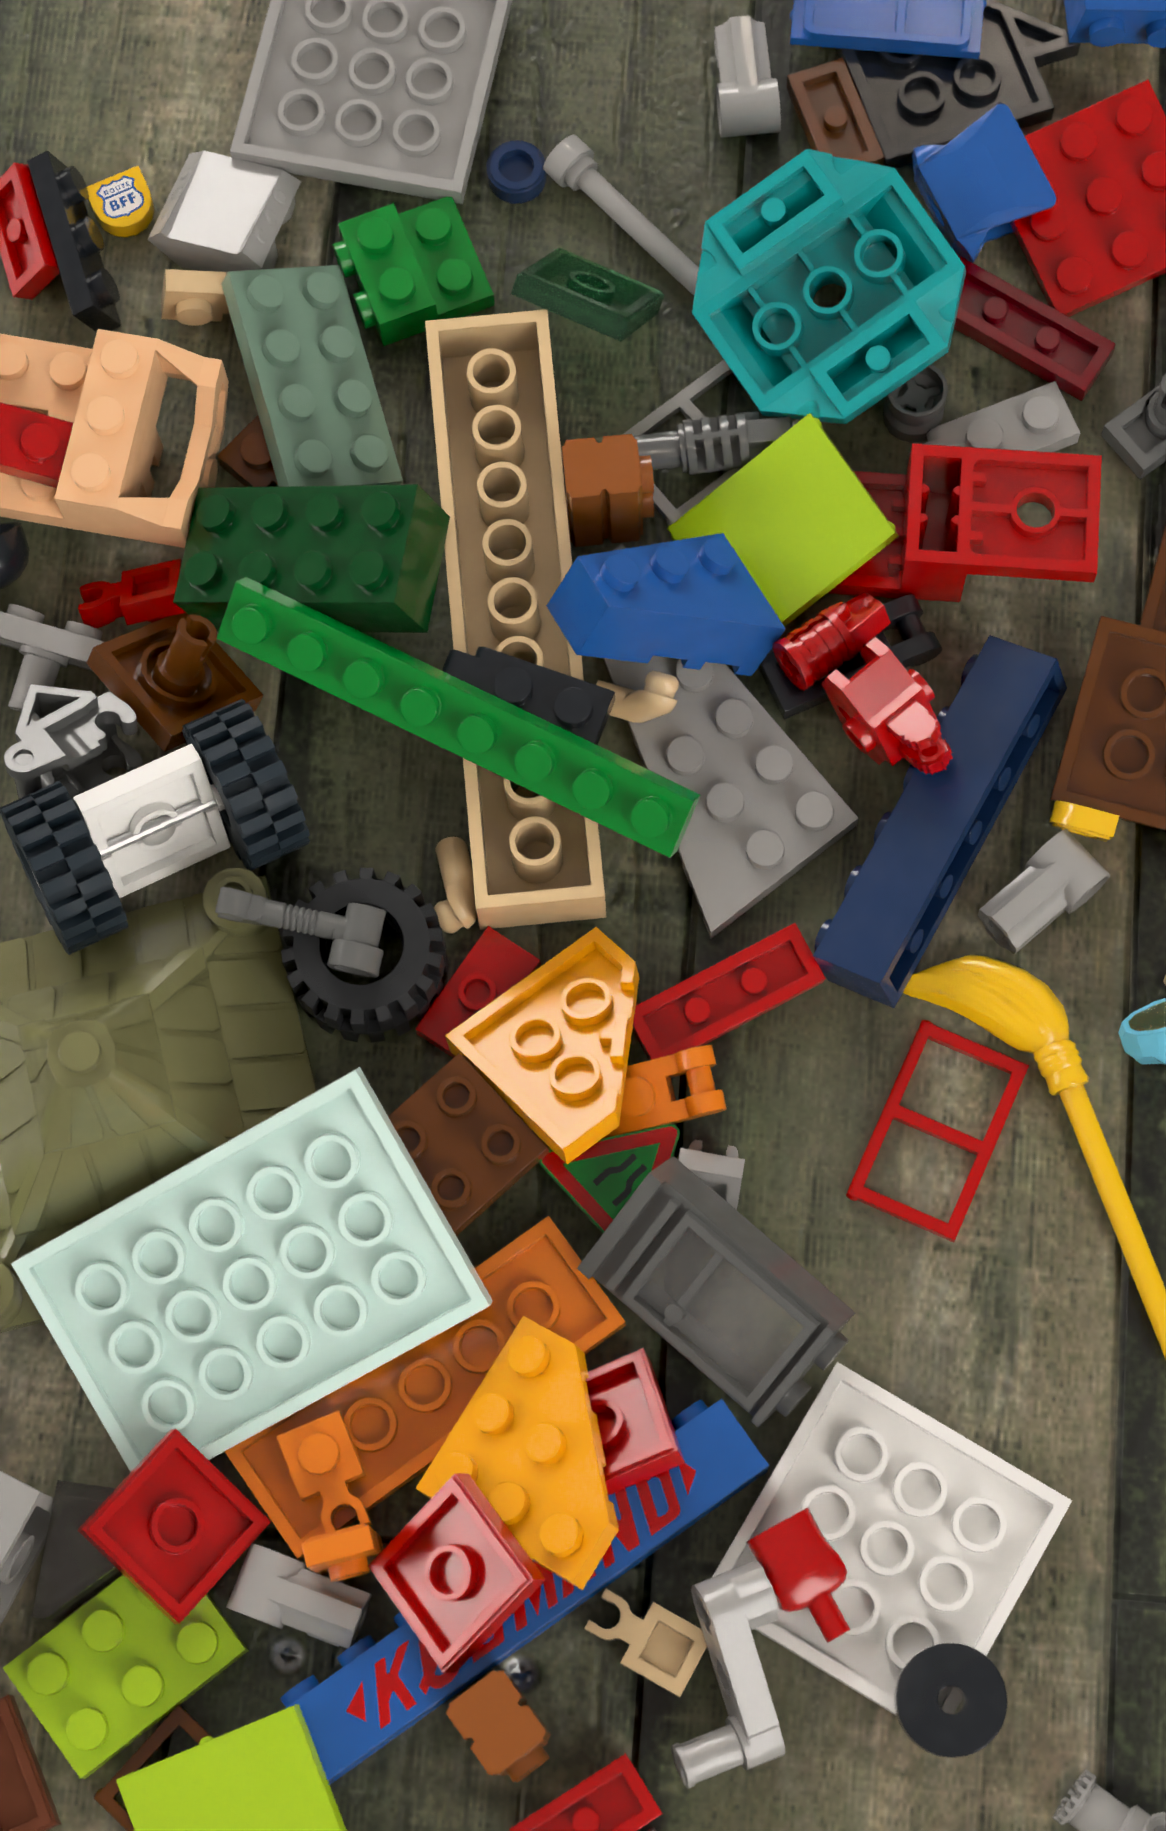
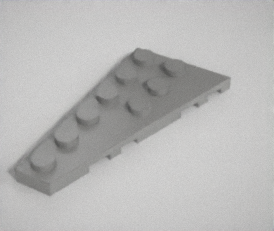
[603,544,858,939]

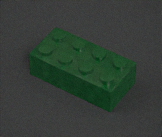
[173,484,450,633]

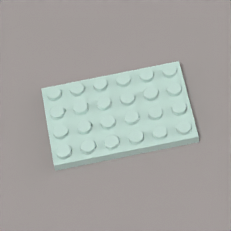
[11,1067,493,1472]

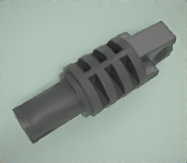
[634,411,793,475]

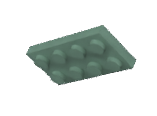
[221,265,403,487]

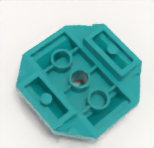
[692,149,966,424]

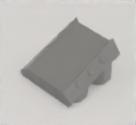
[148,151,301,275]

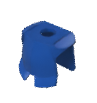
[913,103,1056,263]

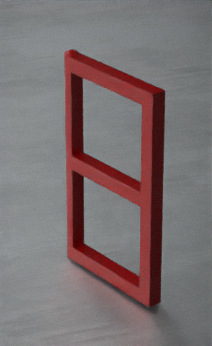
[846,1019,1029,1242]

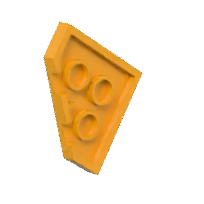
[445,927,639,1164]
[416,1316,619,1590]

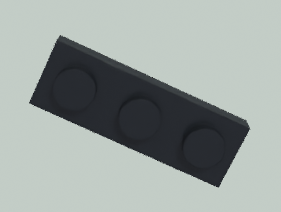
[27,150,122,332]

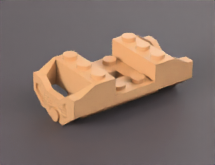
[0,329,229,548]

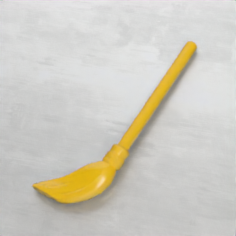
[903,955,1166,1359]

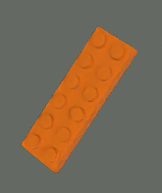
[224,1216,626,1560]

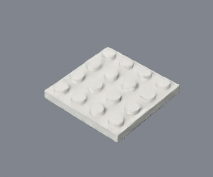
[712,1362,1072,1716]

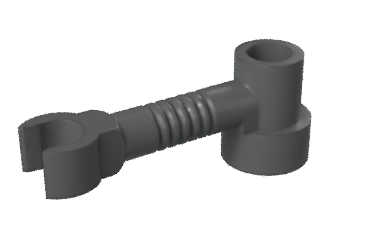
[215,887,386,978]

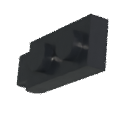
[442,647,615,745]

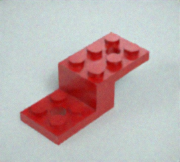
[827,443,1102,602]

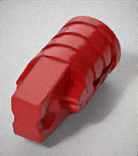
[773,592,891,690]

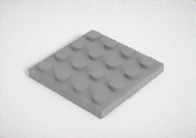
[230,0,513,204]

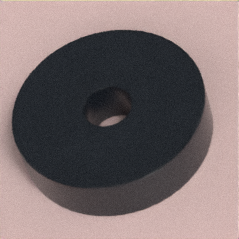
[894,1643,1007,1758]

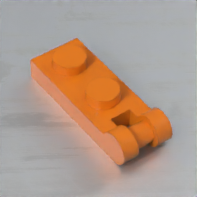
[551,1045,727,1150]

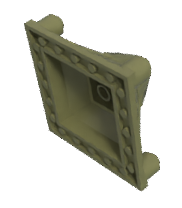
[0,868,317,1333]

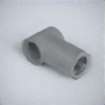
[714,15,781,138]
[977,829,1110,955]
[226,1543,372,1649]

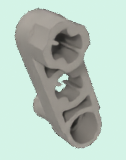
[671,1561,785,1788]

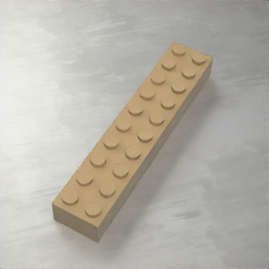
[425,309,607,930]

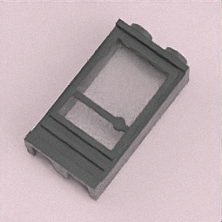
[577,1156,855,1427]

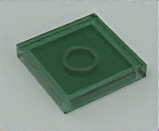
[511,248,665,342]

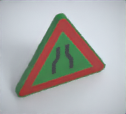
[539,1124,680,1234]

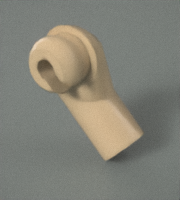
[596,670,679,723]
[434,837,477,934]

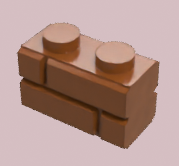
[562,434,654,547]
[446,1670,551,1783]

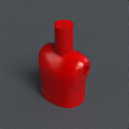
[746,1507,851,1643]

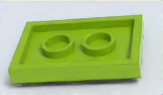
[3,1575,249,1779]

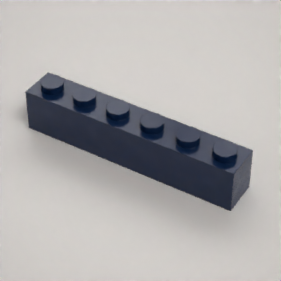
[813,635,1067,1008]

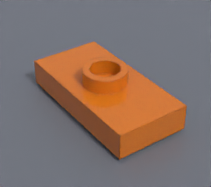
[301,1523,384,1582]

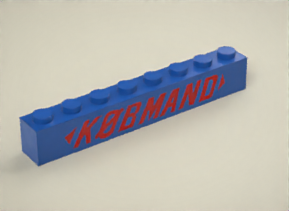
[280,1399,769,1785]

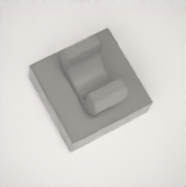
[678,1139,745,1210]

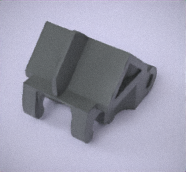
[4,684,143,805]

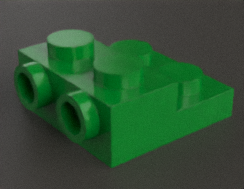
[332,196,495,346]

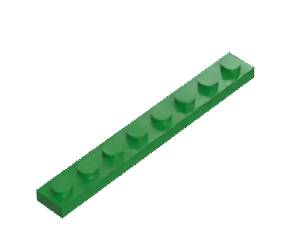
[216,577,701,858]

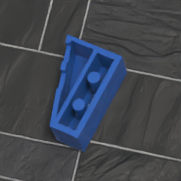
[546,533,786,676]

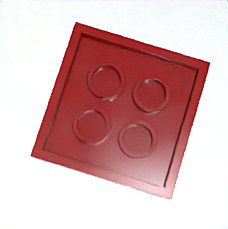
[1009,79,1166,317]

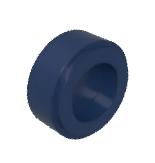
[487,140,547,204]

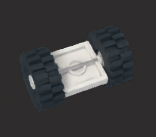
[0,699,310,955]

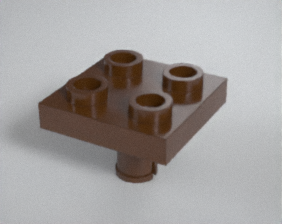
[86,613,264,752]
[388,1053,549,1236]

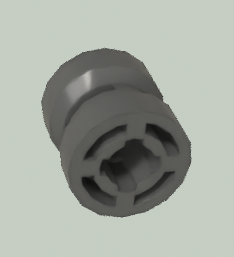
[883,364,948,443]

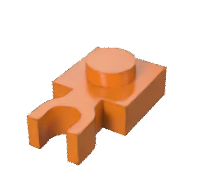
[276,1410,372,1533]

